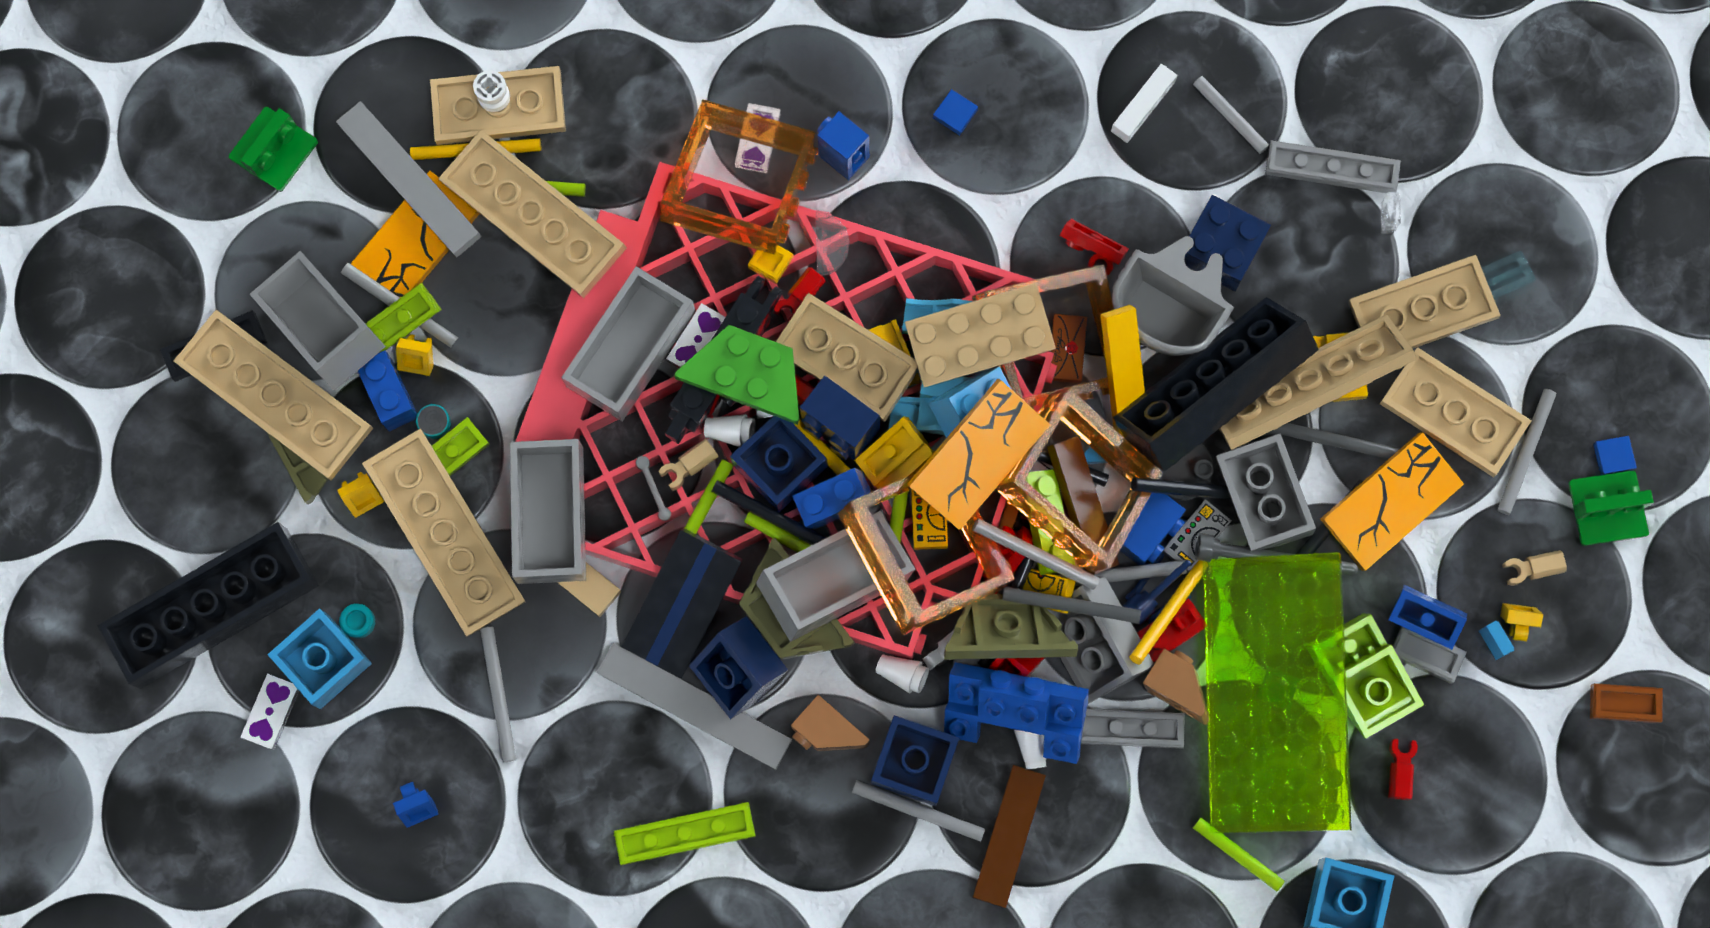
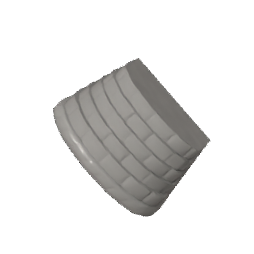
[1112,236,1234,356]

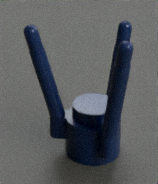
[1122,552,1192,626]

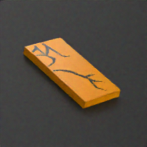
[351,170,480,298]
[907,379,1050,530]
[1320,432,1464,571]

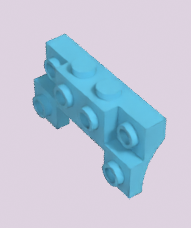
[889,298,973,435]

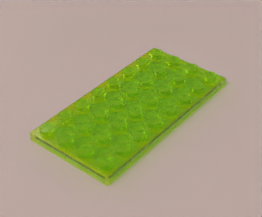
[1203,552,1352,833]

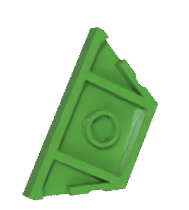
[674,325,800,425]

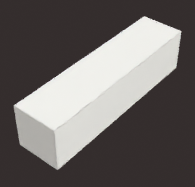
[1111,64,1177,143]

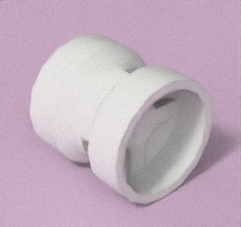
[473,70,510,112]

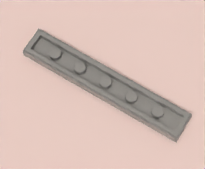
[336,101,482,258]
[597,643,792,770]

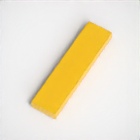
[1100,304,1145,440]

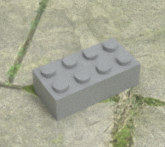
[250,251,386,391]
[561,266,696,422]
[510,439,586,584]
[756,511,915,642]

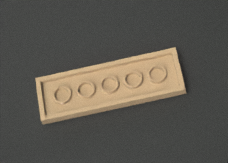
[438,130,627,298]
[174,310,373,481]
[1219,315,1417,450]
[362,428,526,637]

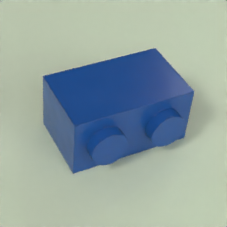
[817,111,870,181]
[358,350,418,432]
[793,468,875,530]
[1112,493,1186,565]
[1388,585,1467,650]

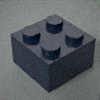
[1184,195,1271,292]
[800,375,880,460]
[730,416,828,512]
[689,616,788,720]
[871,715,959,807]

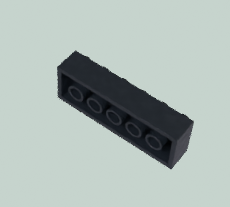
[1113,297,1319,472]
[97,522,319,689]

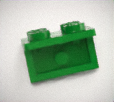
[229,107,318,192]
[1568,471,1654,546]

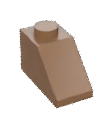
[1143,649,1209,725]
[791,695,870,751]

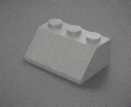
[1216,433,1316,552]
[1048,577,1154,704]

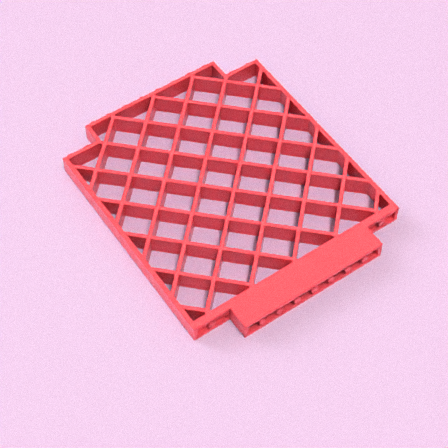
[516,162,1057,660]

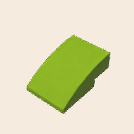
[1306,613,1424,739]

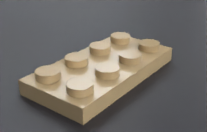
[430,66,566,145]
[1349,255,1500,349]
[905,283,1056,388]
[776,293,919,422]
[1380,347,1532,477]

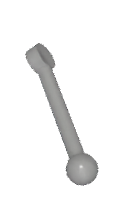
[636,456,671,521]

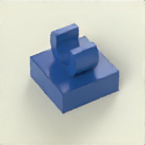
[393,782,439,828]

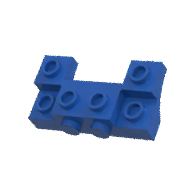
[944,662,1089,764]

